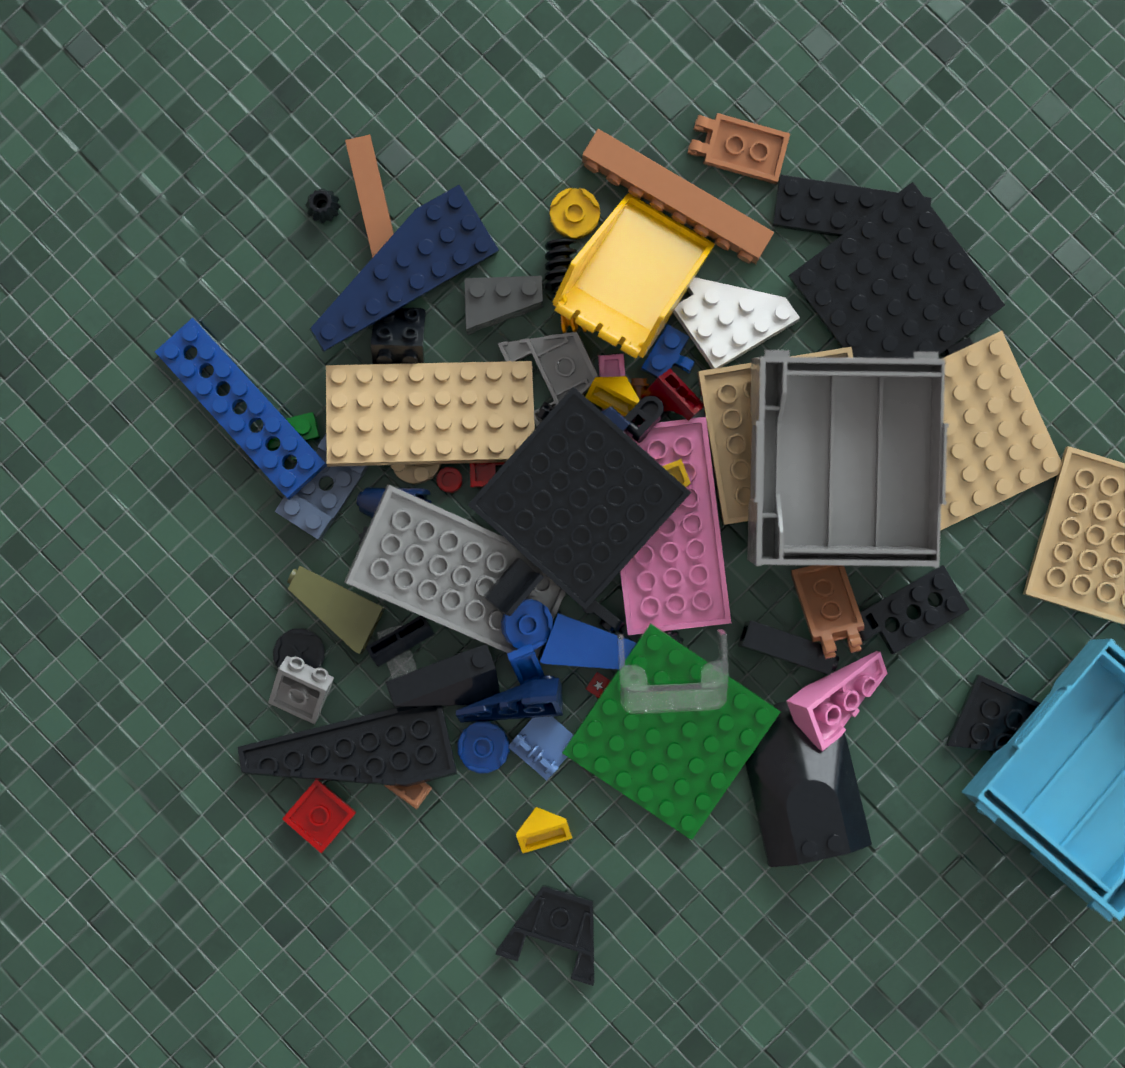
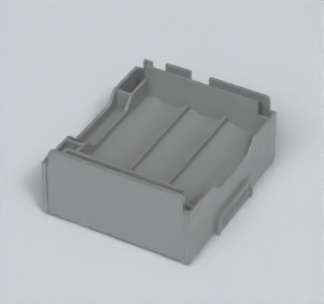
[747,350,949,568]

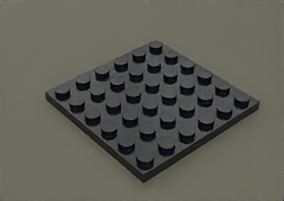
[788,182,1005,359]
[468,387,691,610]

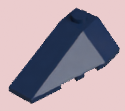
[456,675,563,723]

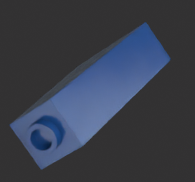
[540,613,636,669]

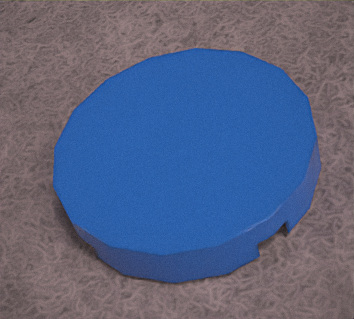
[501,598,553,650]
[458,721,510,773]

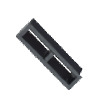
[366,616,436,667]

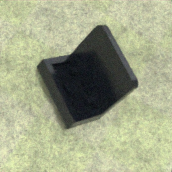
[371,308,426,364]

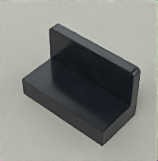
[483,557,544,616]

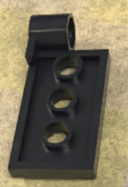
[858,565,969,654]

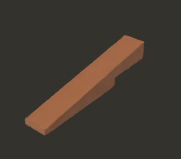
[345,135,394,258]

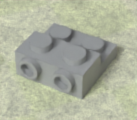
[268,656,334,724]

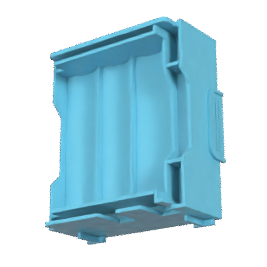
[962,639,1125,922]

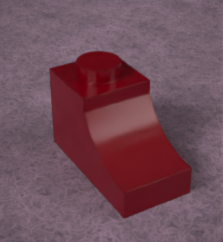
[641,369,704,421]

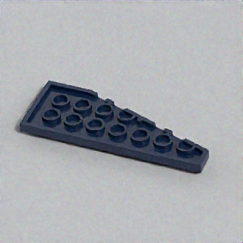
[310,185,499,352]

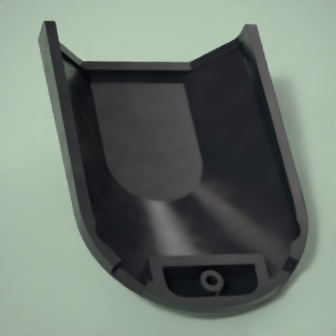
[745,701,872,867]

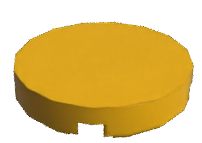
[550,188,600,239]

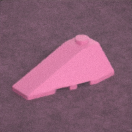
[786,651,887,751]

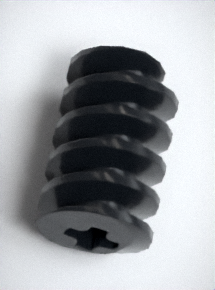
[545,239,577,295]

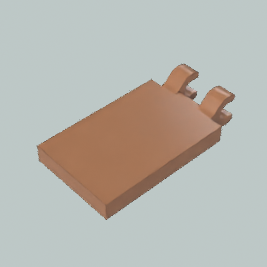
[687,113,790,184]
[791,565,864,659]

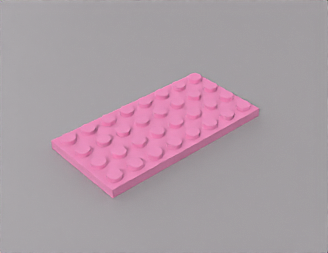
[620,417,731,635]

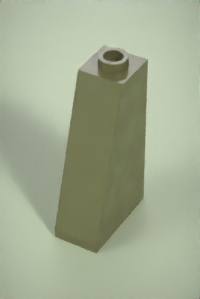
[287,566,386,654]

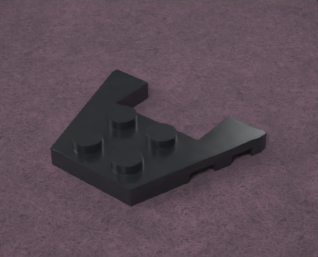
[496,885,594,986]

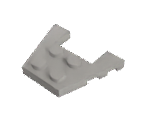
[498,332,599,426]

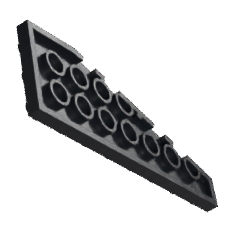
[237,706,457,787]

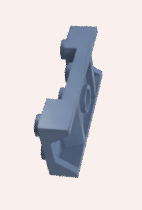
[274,434,369,541]

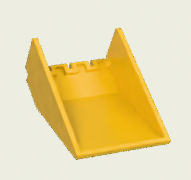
[553,193,715,359]

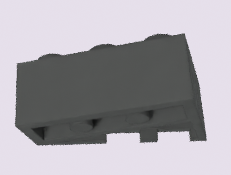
[465,276,543,335]

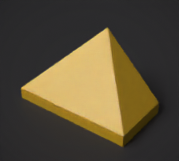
[586,376,640,417]
[516,807,572,853]

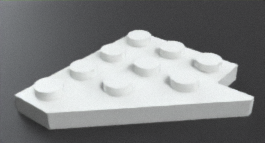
[673,277,800,369]

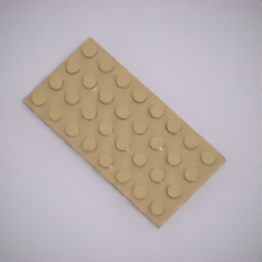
[326,361,535,467]

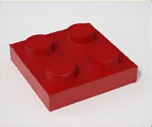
[282,780,357,853]

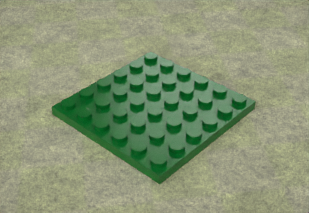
[562,623,781,840]

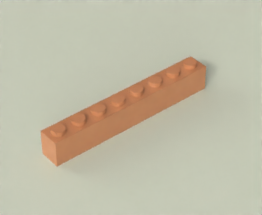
[582,129,774,264]

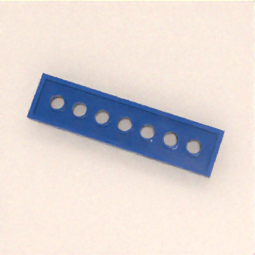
[155,318,327,500]

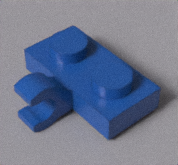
[641,324,695,378]

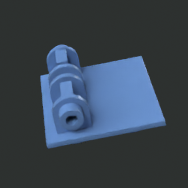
[509,716,573,781]

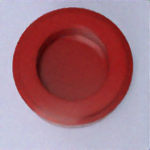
[437,467,463,493]

